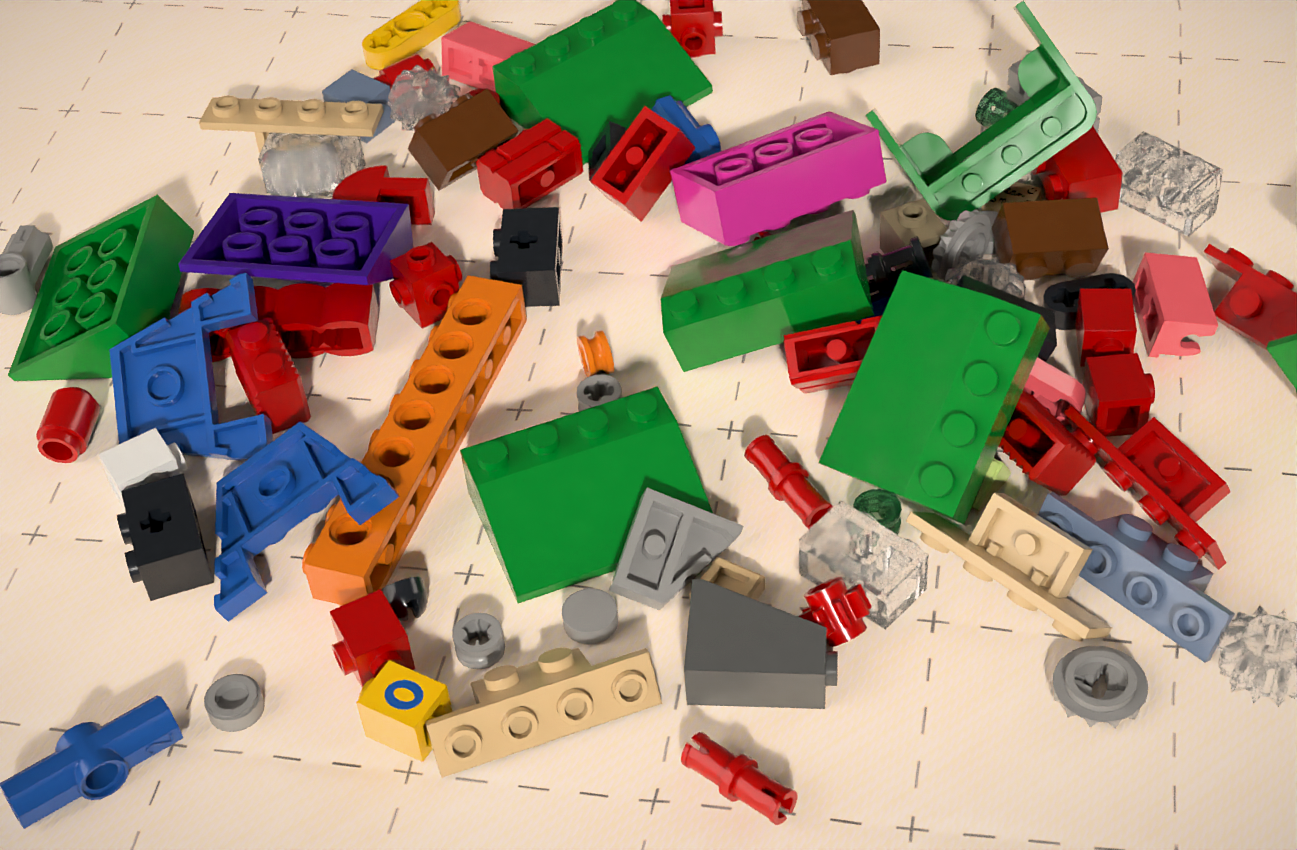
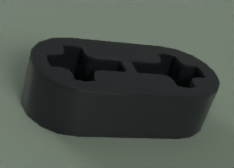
[1042,273,1136,330]

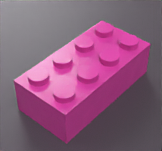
[670,111,887,246]

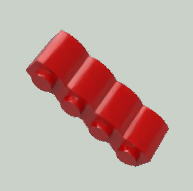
[178,283,379,362]

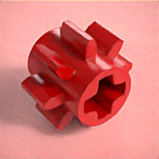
[798,577,872,647]

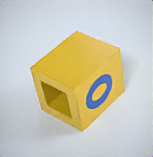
[356,660,453,762]

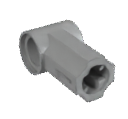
[0,225,53,315]

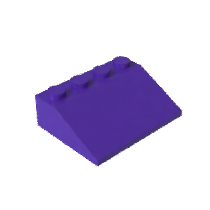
[178,193,414,285]

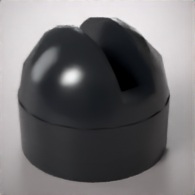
[381,576,428,621]

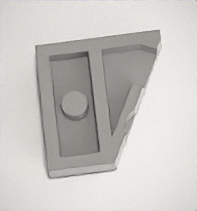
[608,488,744,611]

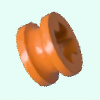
[577,330,614,377]

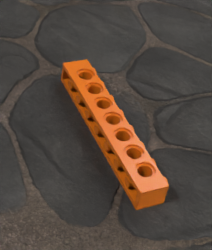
[302,275,527,605]

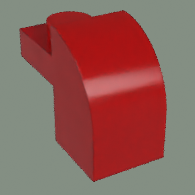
[331,165,435,225]

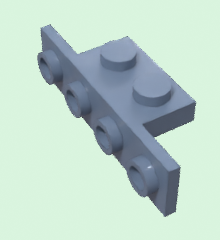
[1038,492,1235,663]

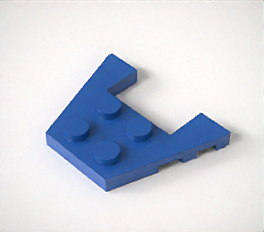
[109,273,273,461]
[214,422,400,622]

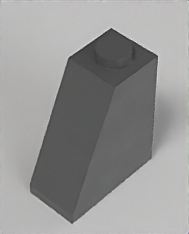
[684,579,838,709]

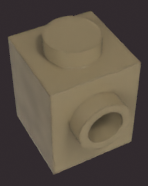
[880,198,948,273]

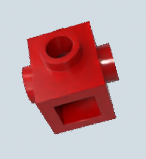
[662,0,723,58]
[389,242,463,329]

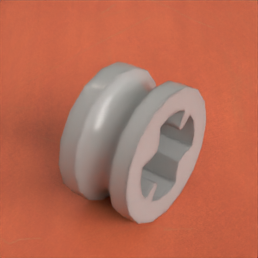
[576,374,622,411]
[452,613,505,669]

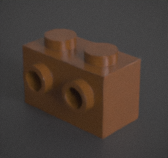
[797,0,880,75]
[408,89,519,191]
[991,198,1109,280]

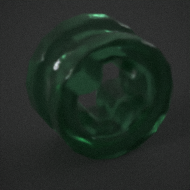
[853,489,902,543]

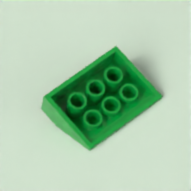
[492,0,713,165]
[8,194,195,382]
[660,210,874,372]
[818,270,1050,525]
[460,386,714,604]

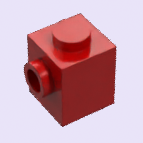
[1076,289,1137,367]
[1083,353,1155,437]
[329,589,415,688]

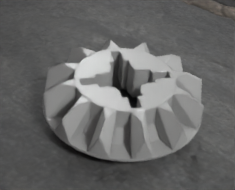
[931,209,991,283]
[1052,646,1148,729]

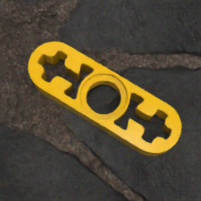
[362,0,461,70]

